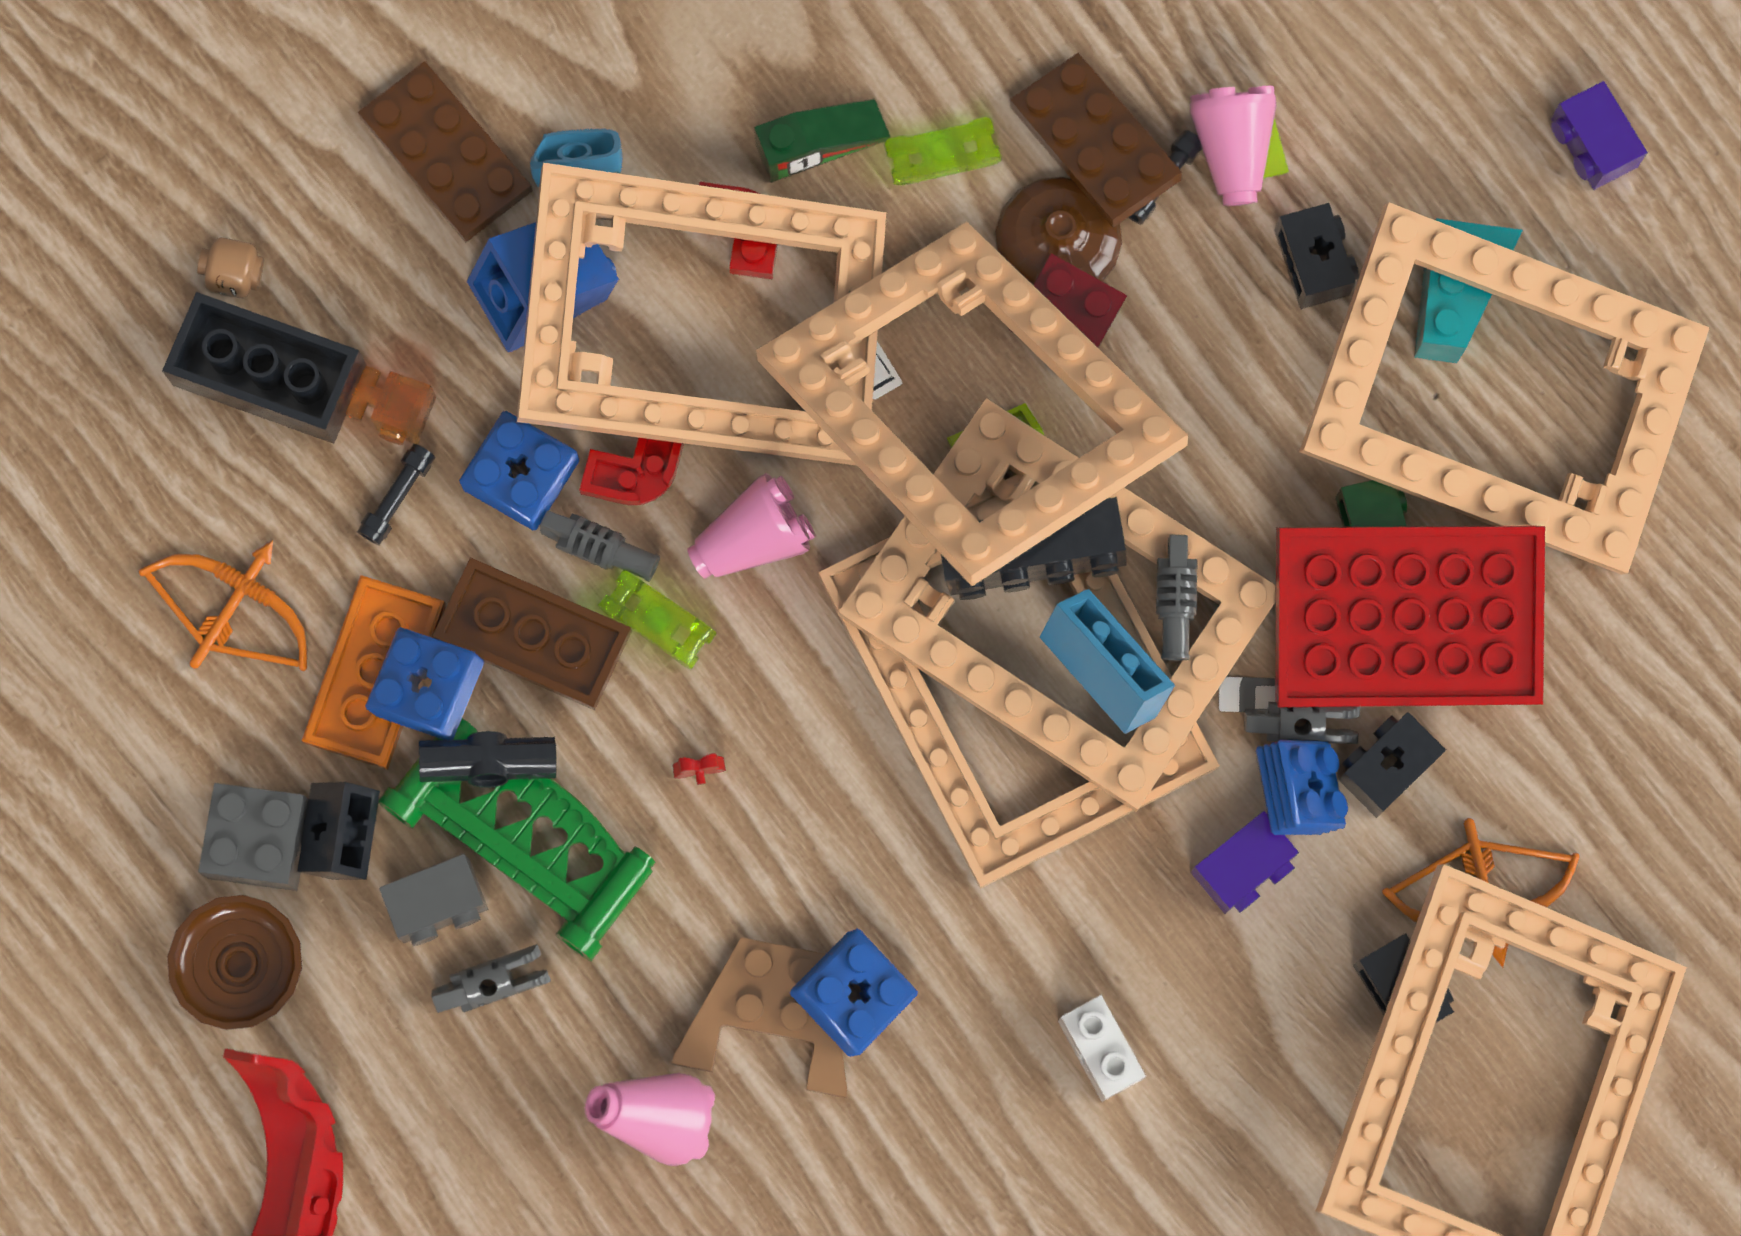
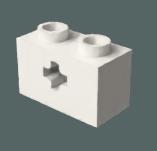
[1058,995,1146,1102]

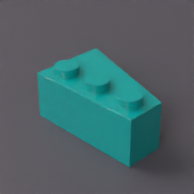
[1414,218,1523,363]

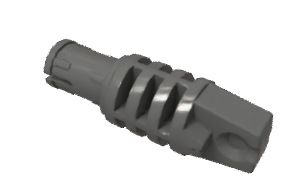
[540,511,660,582]
[1156,535,1198,661]

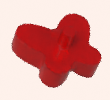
[672,753,726,785]

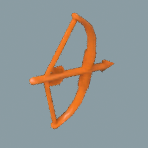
[139,540,307,671]
[1382,818,1580,968]

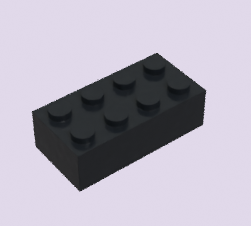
[162,292,367,444]
[941,497,1127,600]

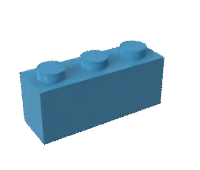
[1039,589,1175,734]

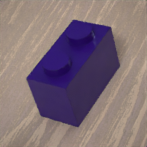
[1551,81,1648,190]
[1190,811,1299,914]

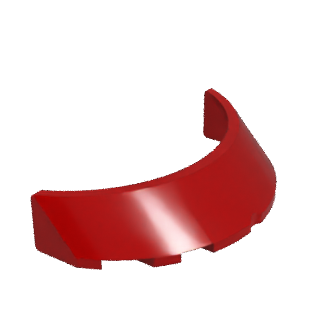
[223,1048,344,1236]

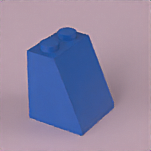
[467,222,619,353]

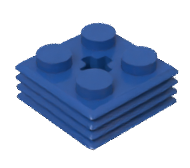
[459,411,579,530]
[365,627,484,740]
[1255,740,1348,835]
[790,929,918,1057]

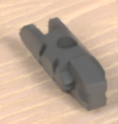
[1244,702,1360,744]
[431,944,551,1013]

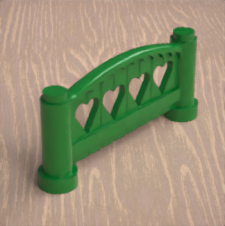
[379,718,656,962]

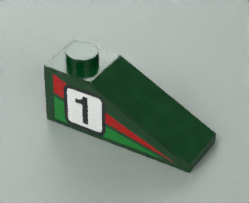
[754,99,891,183]

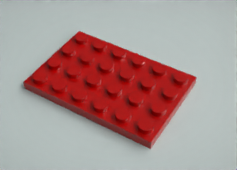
[1275,526,1545,707]

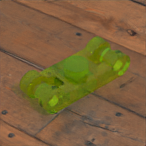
[884,117,1002,186]
[598,570,717,670]

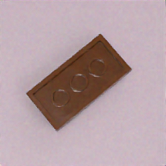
[1009,53,1182,228]
[358,61,533,243]
[432,557,632,711]

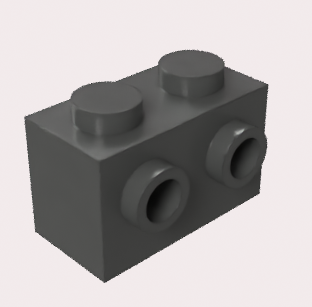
[379,854,489,946]

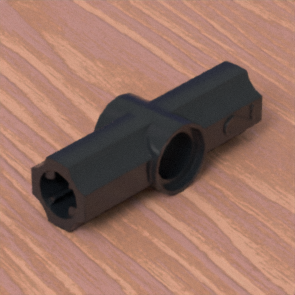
[419,731,557,788]

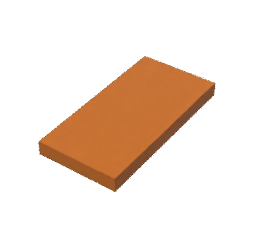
[302,575,446,770]

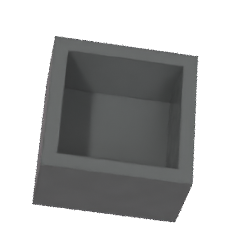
[198,783,309,891]

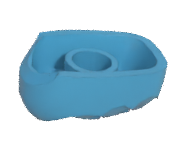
[530,129,623,188]

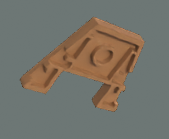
[672,937,848,1098]

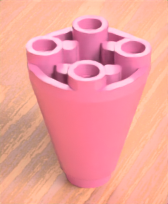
[1190,86,1277,206]
[687,473,816,579]
[585,1073,715,1166]

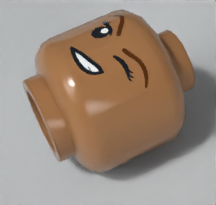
[197,237,264,298]

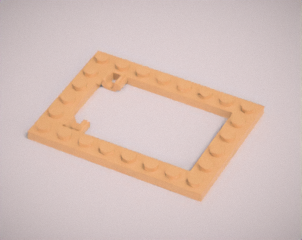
[517,163,886,465]
[1299,202,1710,575]
[756,222,1188,586]
[838,398,1276,812]
[818,474,1220,889]
[1315,864,1687,1236]

